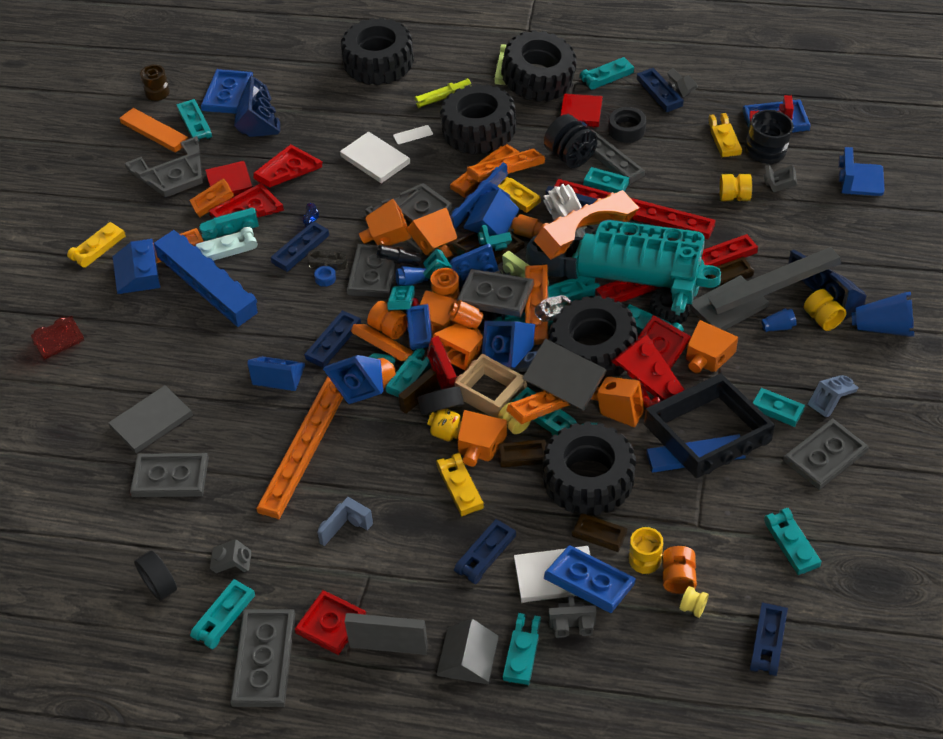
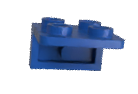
[838,147,885,196]
[450,244,499,287]

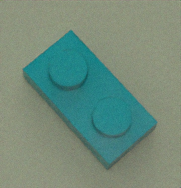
[584,167,629,194]
[753,388,805,427]

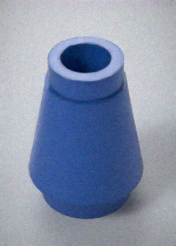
[396,266,428,286]
[761,308,797,332]

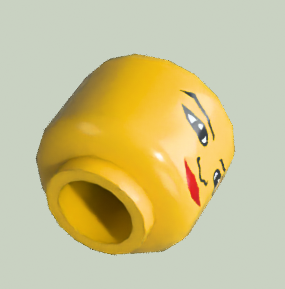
[427,409,461,442]

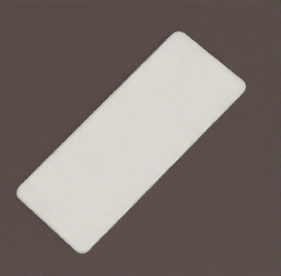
[393,125,433,144]

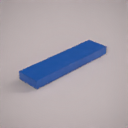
[646,435,746,473]

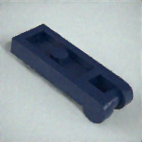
[454,519,516,585]
[750,602,788,676]

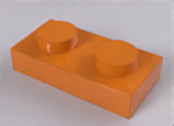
[190,178,234,217]

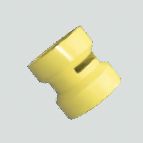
[498,402,531,435]

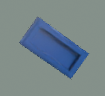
[406,304,432,350]

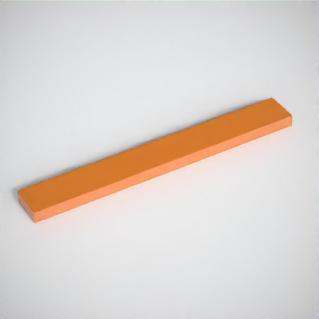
[256,376,343,519]

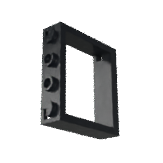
[644,373,775,479]

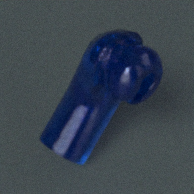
[303,203,319,228]

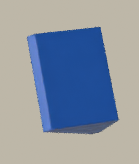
[464,189,519,236]
[323,355,383,404]
[248,356,305,391]

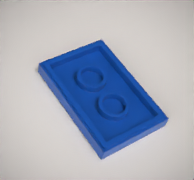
[201,69,253,114]
[742,100,811,132]
[543,545,636,613]

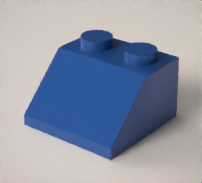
[113,239,160,294]
[482,321,535,368]

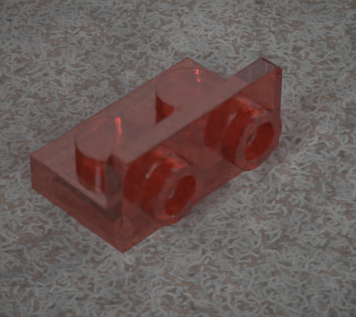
[31,316,84,360]

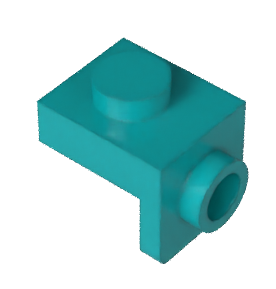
[478,225,512,251]
[423,248,452,279]

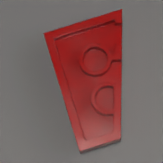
[253,144,323,188]
[209,183,284,219]
[611,334,684,401]

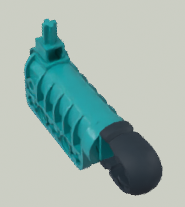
[525,220,721,315]

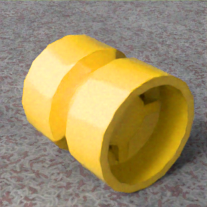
[720,174,752,201]
[804,289,847,331]
[629,527,663,574]

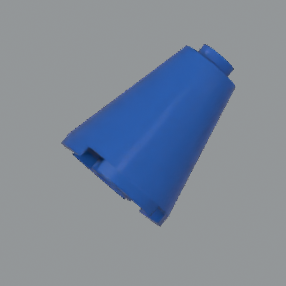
[852,292,914,337]

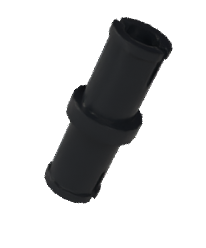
[376,245,421,266]

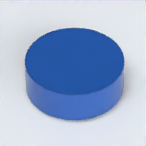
[314,266,336,287]

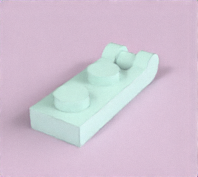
[196,227,258,261]

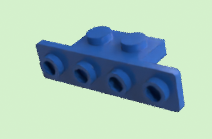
[450,162,510,229]

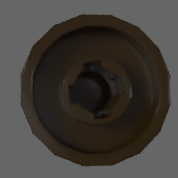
[140,64,170,101]

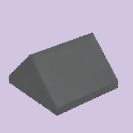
[437,619,499,684]

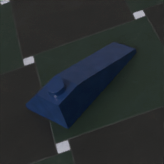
[234,75,280,137]
[788,250,867,320]

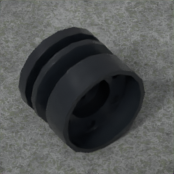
[745,110,794,164]
[544,114,598,168]

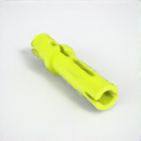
[415,79,471,108]

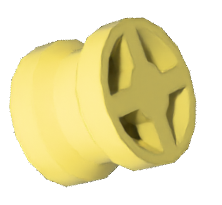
[680,586,709,618]

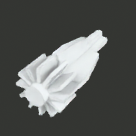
[543,184,587,237]

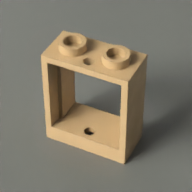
[454,354,527,418]

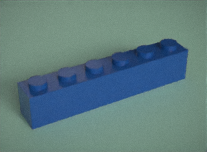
[154,230,258,327]

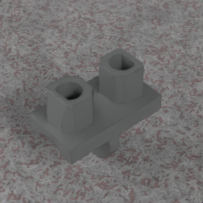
[549,595,597,638]

